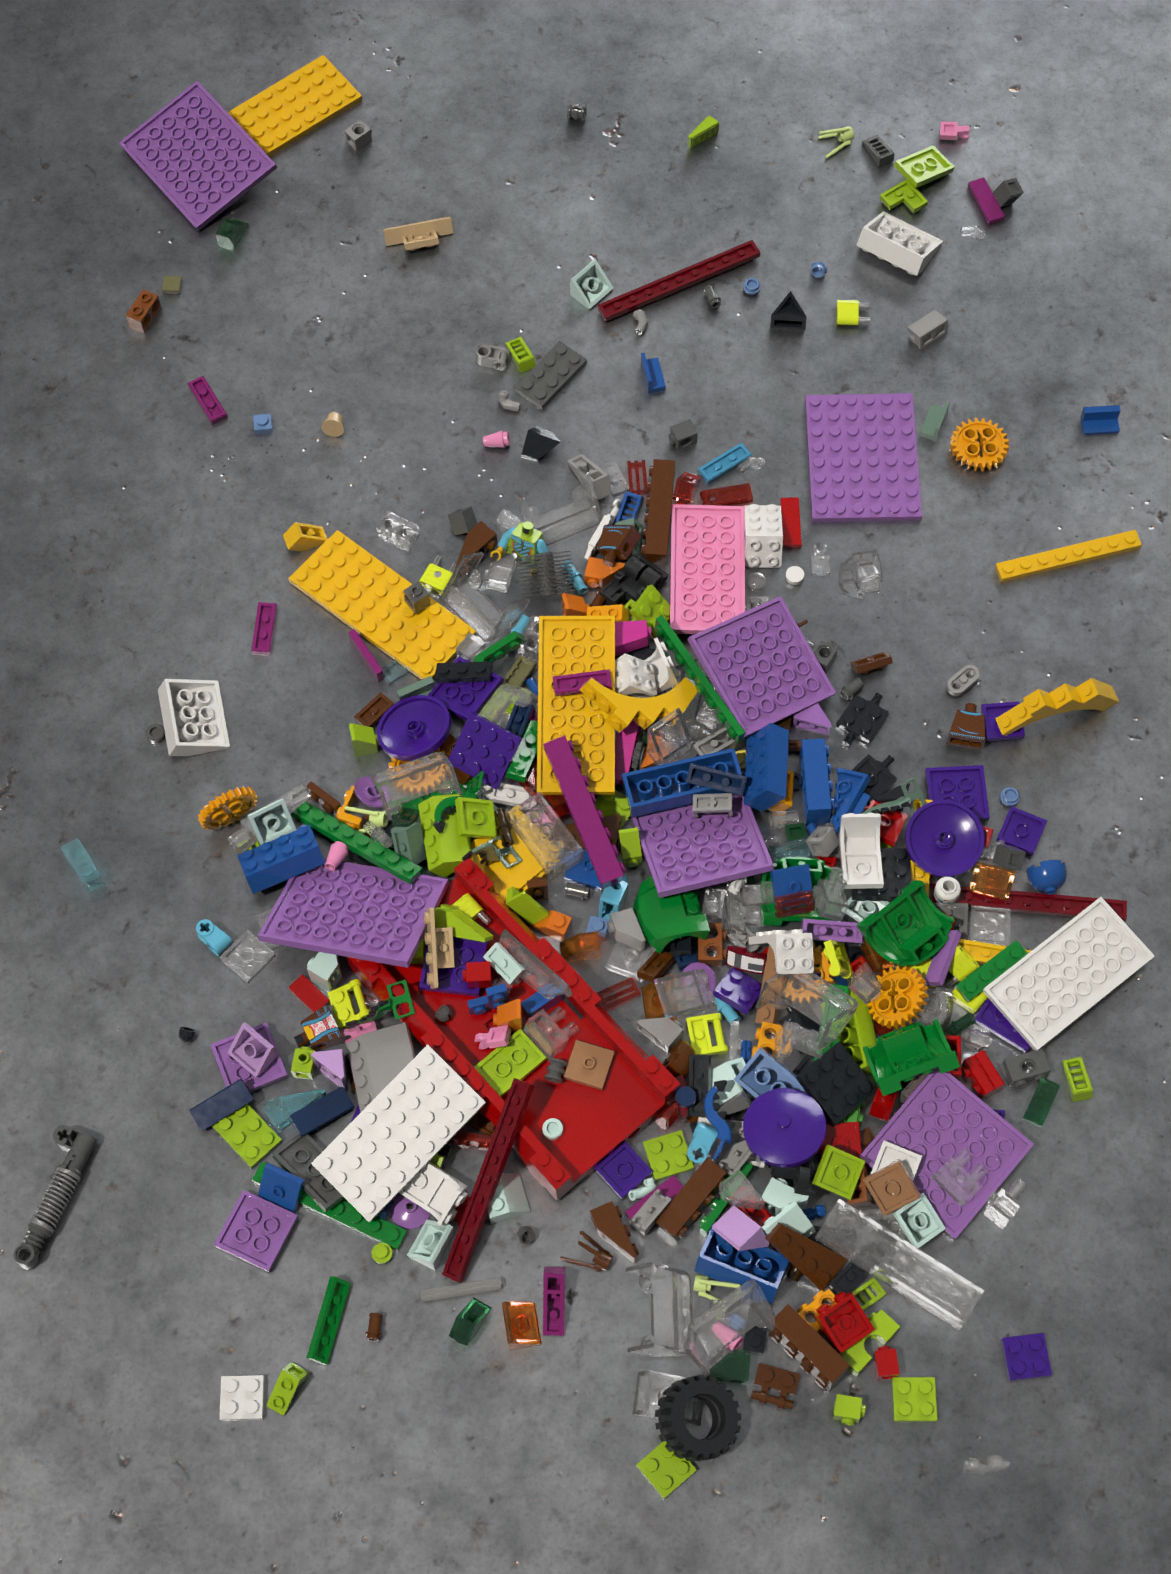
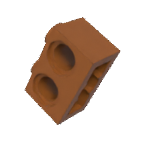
[125,289,162,334]
[698,923,726,967]

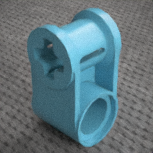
[196,919,233,956]
[687,1122,718,1163]

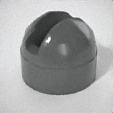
[434,1004,452,1022]
[517,1226,535,1244]

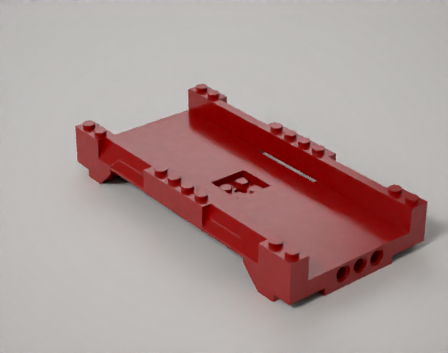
[347,858,680,1201]

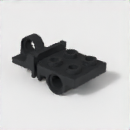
[599,554,669,605]
[768,1158,817,1197]

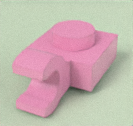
[940,122,970,140]
[342,1021,377,1046]
[474,1025,511,1050]

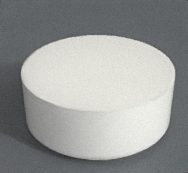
[786,566,804,585]

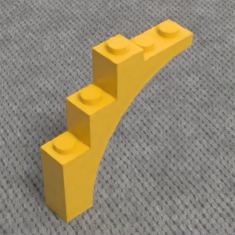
[579,677,697,732]
[995,678,1119,736]

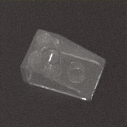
[647,708,692,766]
[654,969,716,1018]
[632,1370,703,1425]

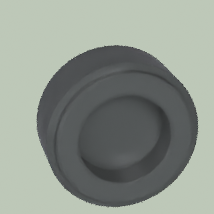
[146,724,166,744]

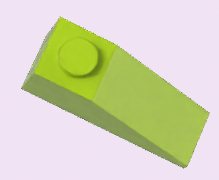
[434,904,493,942]

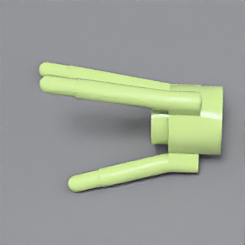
[818,126,854,158]
[345,806,388,833]
[693,1274,741,1307]

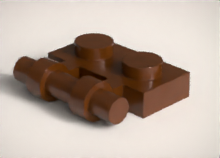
[751,1363,800,1409]

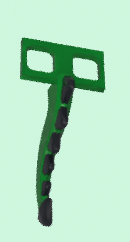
[433,771,484,833]
[345,979,415,1026]

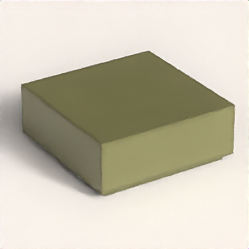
[162,276,182,294]

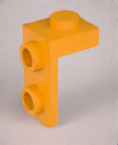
[336,785,363,830]

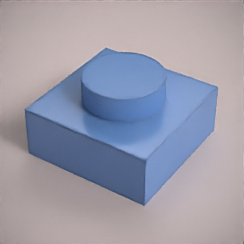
[253,413,273,434]
[586,916,609,940]

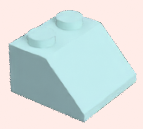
[488,1173,531,1224]

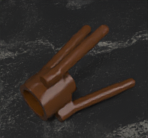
[560,1231,614,1272]

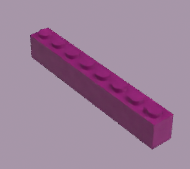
[543,736,626,889]

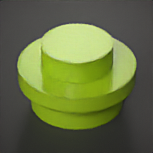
[371,1243,392,1264]

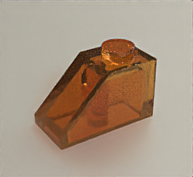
[559,931,601,962]

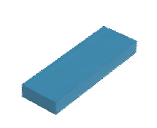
[698,442,752,485]

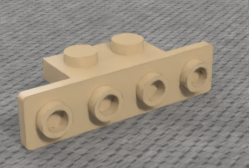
[383,217,453,251]
[423,908,454,989]

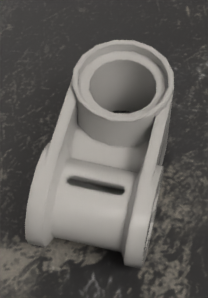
[475,344,510,371]

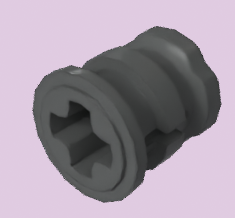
[567,103,587,121]
[544,1058,568,1083]

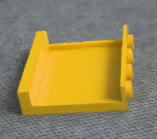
[470,806,563,902]

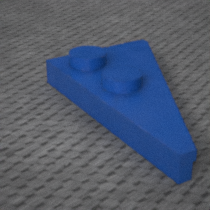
[833,767,871,834]

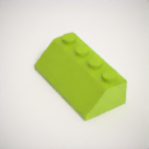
[418,794,473,878]
[821,990,876,1075]

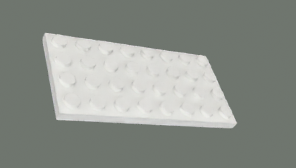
[982,897,1155,1051]
[311,1044,486,1222]

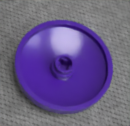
[377,695,452,761]
[905,800,984,878]
[743,1088,826,1168]

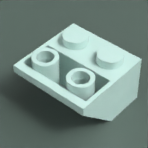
[307,952,342,992]
[711,1057,755,1105]
[760,1177,809,1217]
[762,1201,816,1238]

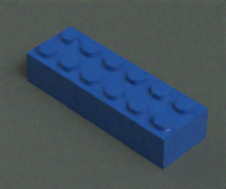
[622,748,742,818]

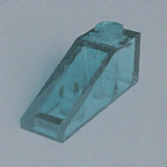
[61,838,105,893]
[262,1089,327,1133]

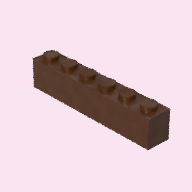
[641,459,675,564]

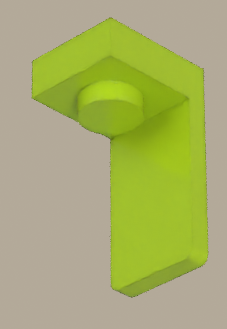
[266,1362,310,1415]

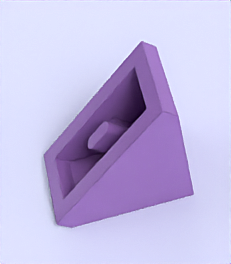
[793,703,832,736]

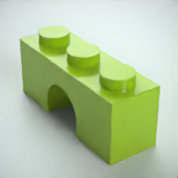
[840,1309,900,1377]

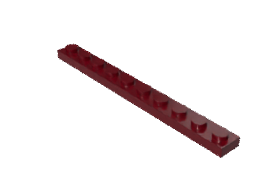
[598,240,761,322]
[929,883,1127,922]
[442,1078,534,1283]

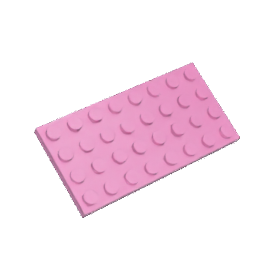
[670,504,745,634]

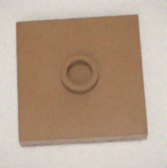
[563,1040,615,1090]
[863,1160,921,1216]

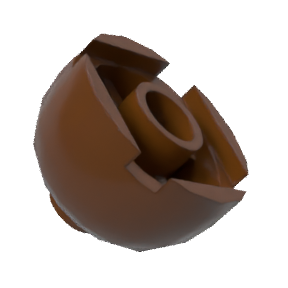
[663,1039,697,1078]

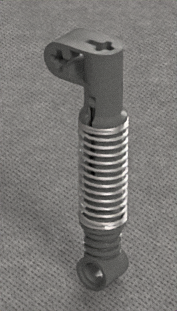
[14,1125,97,1270]

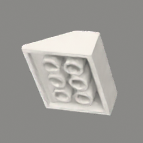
[856,211,943,276]
[158,679,230,757]

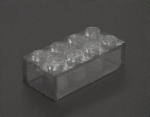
[507,792,584,880]

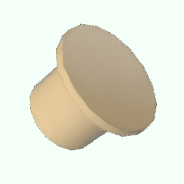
[321,412,344,437]

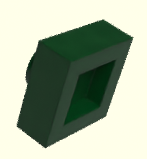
[784,823,807,846]

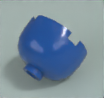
[1026,860,1067,895]

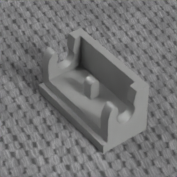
[908,310,948,350]
[693,793,733,817]
[715,1130,752,1177]
[629,1189,672,1236]

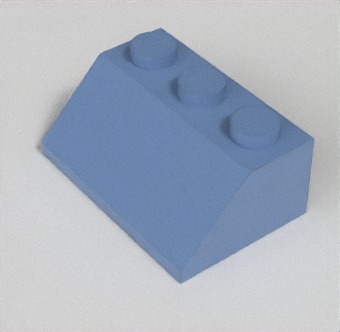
[734,1047,805,1098]

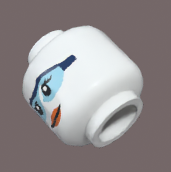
[934,877,961,905]

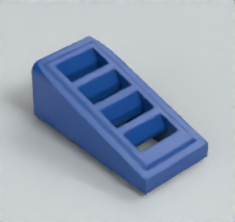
[614,491,644,525]

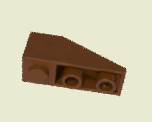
[455,521,497,577]
[590,1201,639,1263]

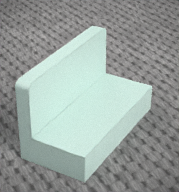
[483,942,525,985]

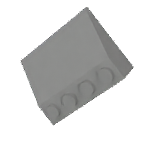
[346,1022,415,1112]

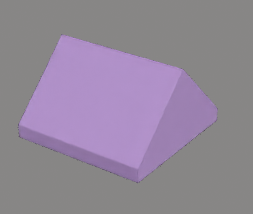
[227,1022,278,1078]
[311,1049,348,1091]
[712,1205,769,1251]

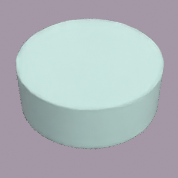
[542,1118,563,1140]

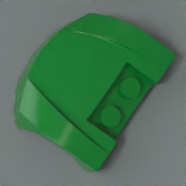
[760,857,842,926]
[633,876,710,953]
[857,880,955,967]
[863,1019,960,1096]

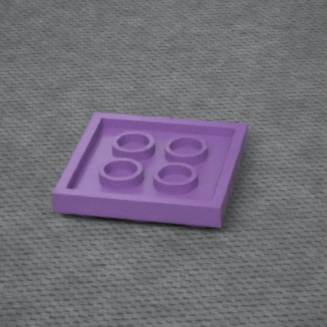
[210,1022,288,1092]
[214,1190,299,1273]

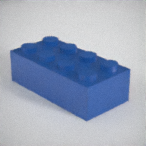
[743,723,789,812]
[799,738,834,826]
[237,825,325,894]
[694,1227,789,1303]

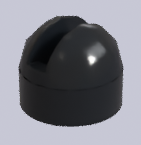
[847,946,865,962]
[179,1027,196,1043]

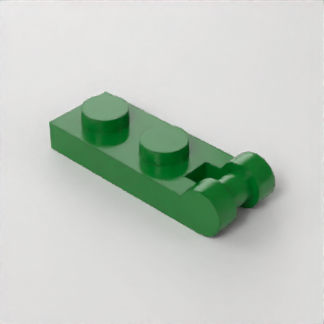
[474,631,526,664]

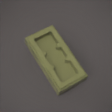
[501,655,536,695]

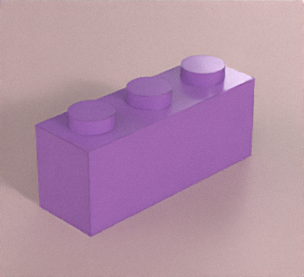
[801,919,863,943]

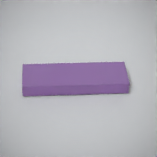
[925,930,961,986]

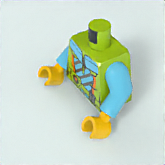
[490,521,548,575]

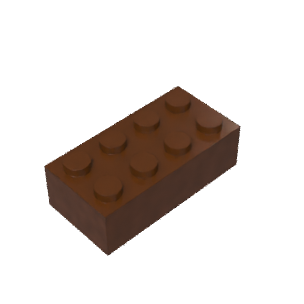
[768,1304,850,1391]

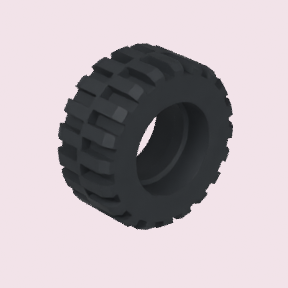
[655,1375,741,1462]

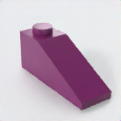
[543,1267,565,1336]

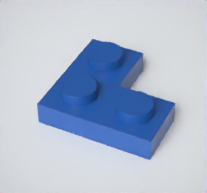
[467,983,509,1015]

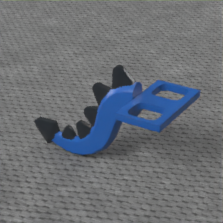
[704,1080,740,1162]

